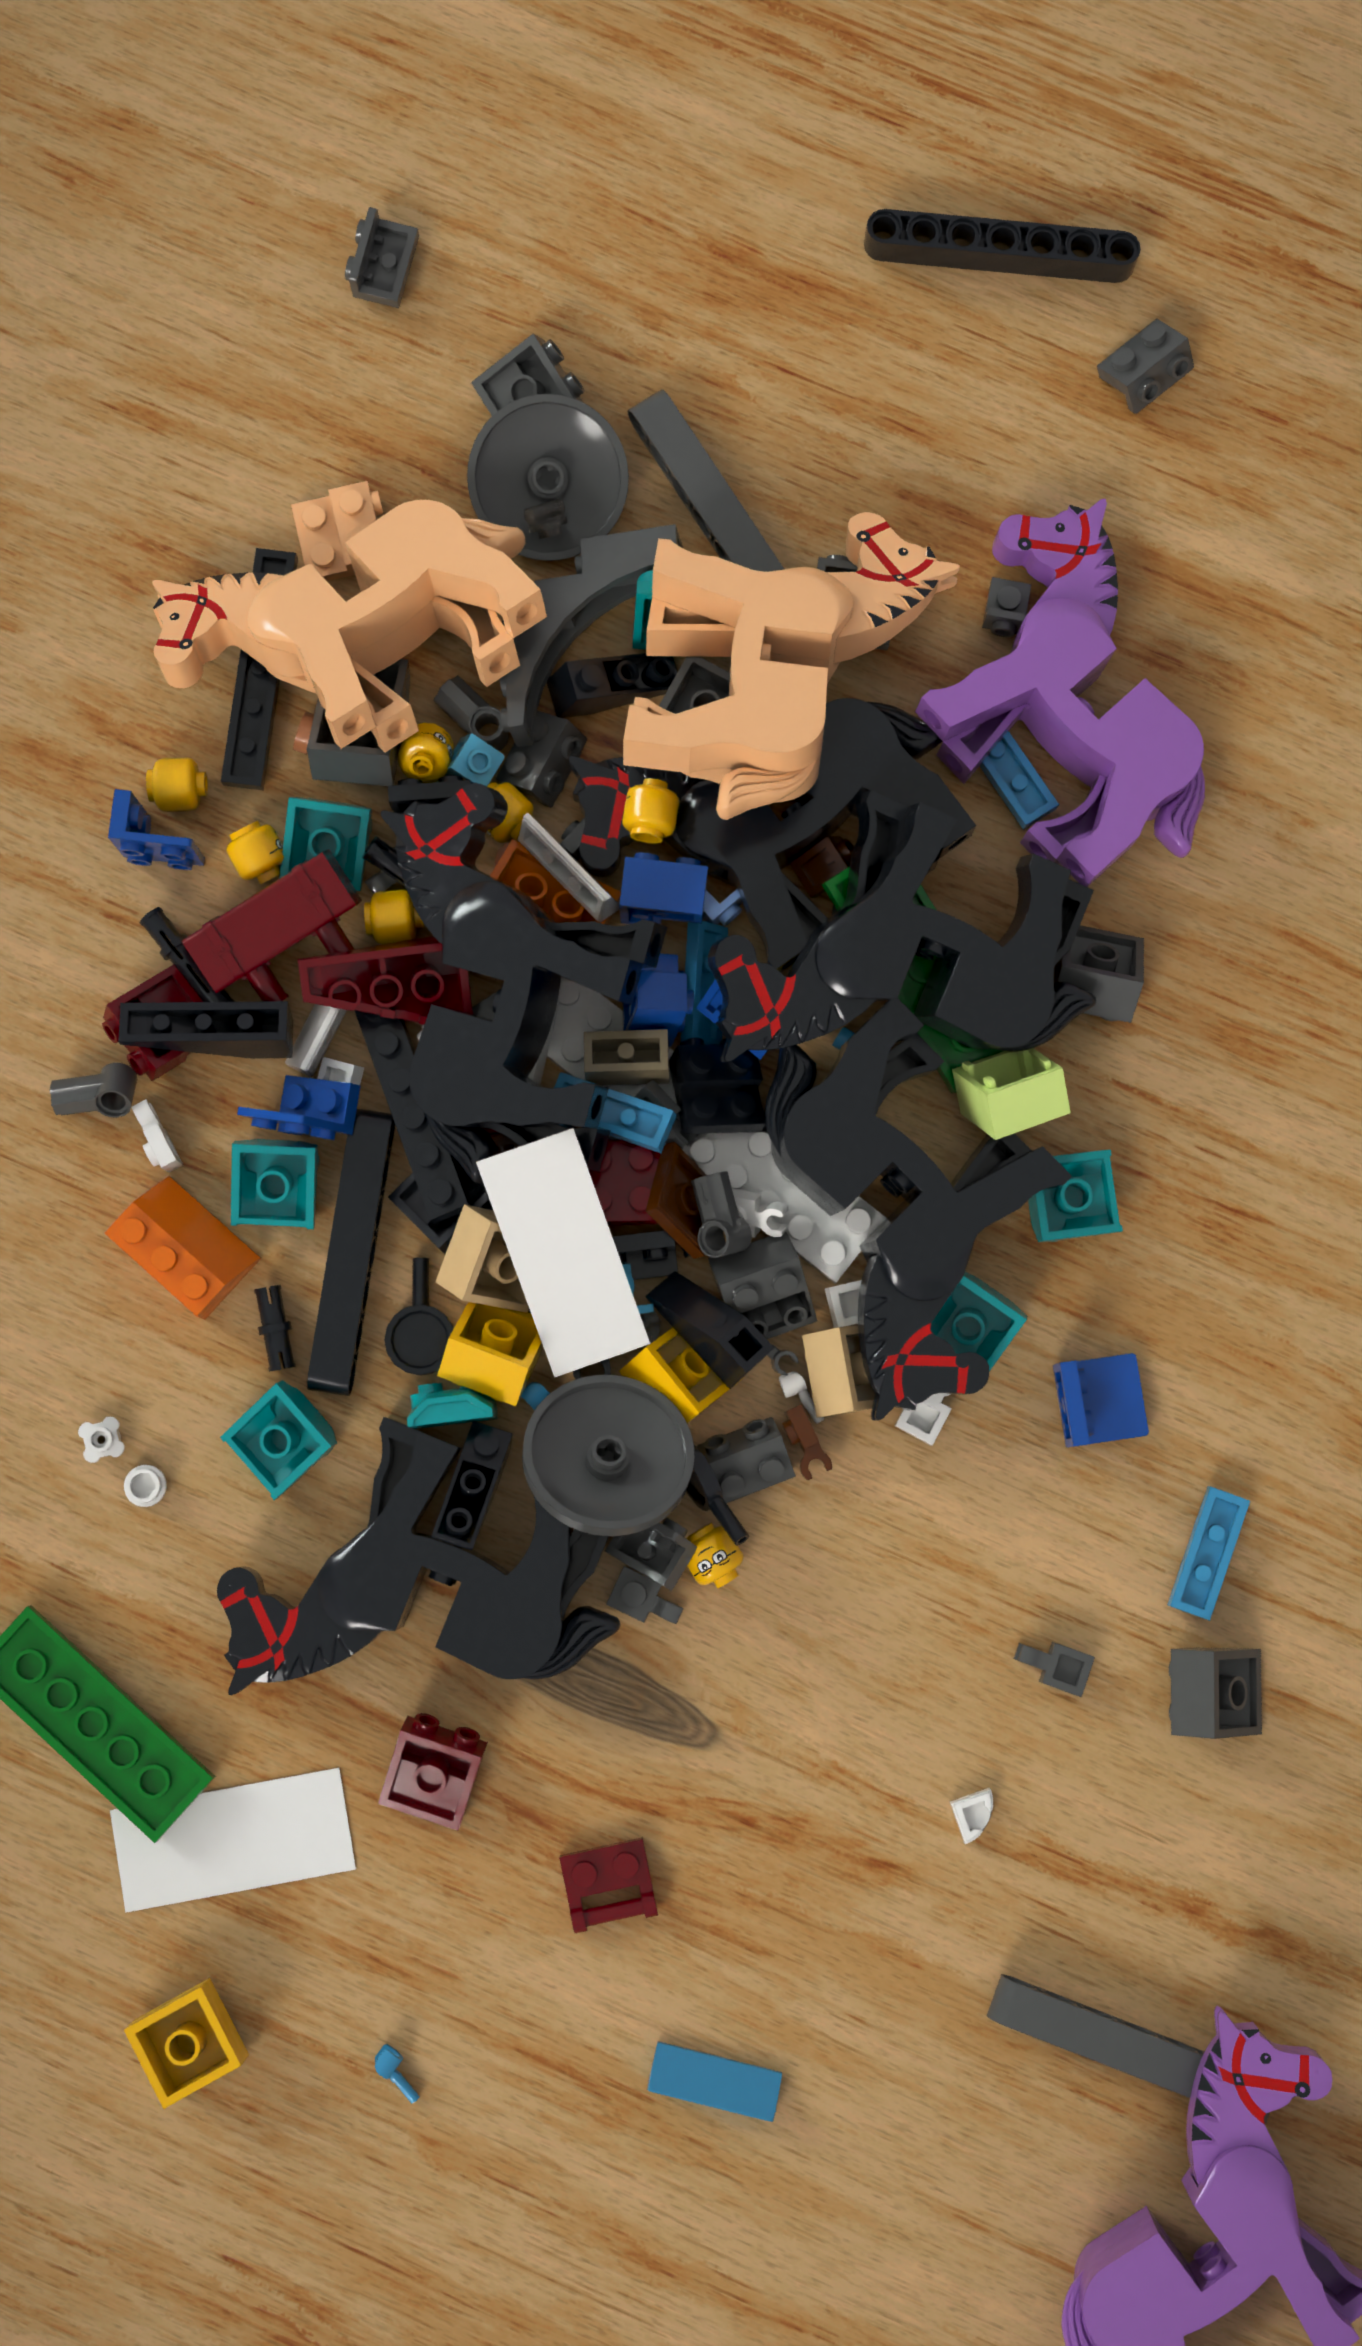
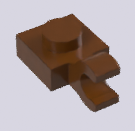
[781,1404,832,1480]

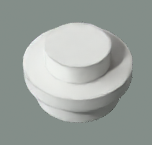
[124,1465,167,1507]

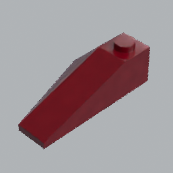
[297,936,473,1025]

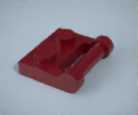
[559,1837,658,1934]

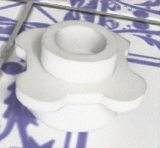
[78,1417,125,1463]

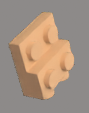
[291,481,384,581]

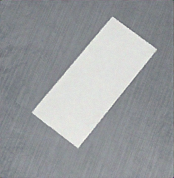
[476,1128,650,1377]
[110,1768,356,1913]

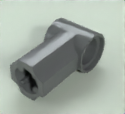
[434,675,509,751]
[49,1063,138,1118]
[691,1171,752,1258]

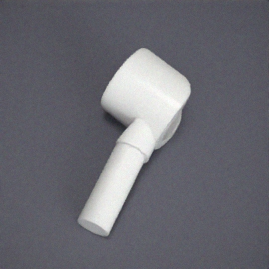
[779,1371,825,1424]

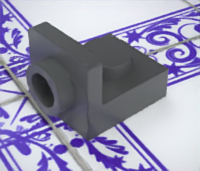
[982,577,1032,637]

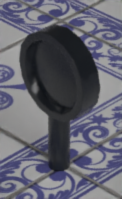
[384,1258,454,1376]
[686,1445,749,1546]

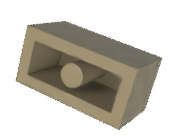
[584,1029,670,1086]

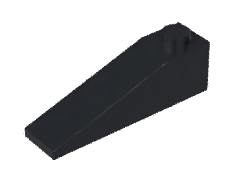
[118,1001,293,1059]

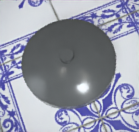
[467,394,629,561]
[522,1375,695,1536]

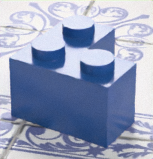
[619,852,708,924]
[623,953,694,1047]

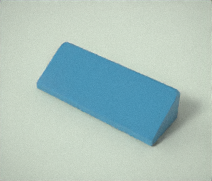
[647,2041,782,2122]

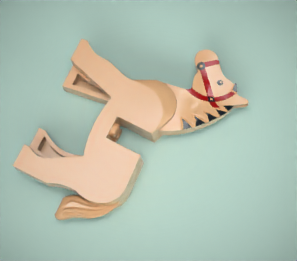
[152,500,547,753]
[623,512,960,820]

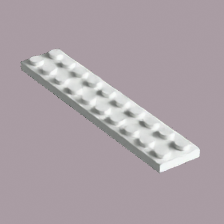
[547,976,887,1284]

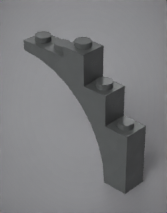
[500,524,683,747]

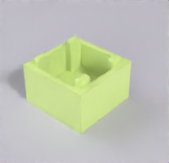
[952,1048,1071,1140]

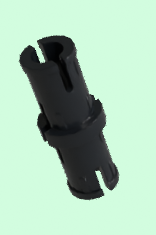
[254,1285,296,1372]

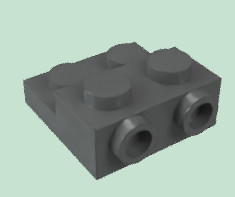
[471,333,585,416]

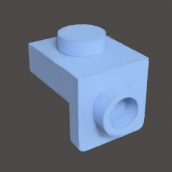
[702,889,742,926]

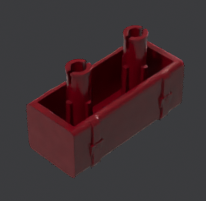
[182,849,362,1002]

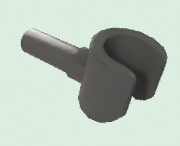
[767,1343,799,1376]

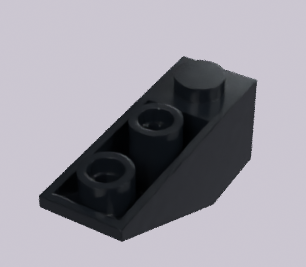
[547,653,677,718]
[645,1271,774,1389]
[431,1421,513,1551]

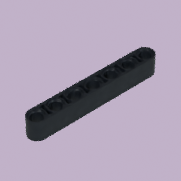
[864,209,1141,283]
[307,1109,395,1396]

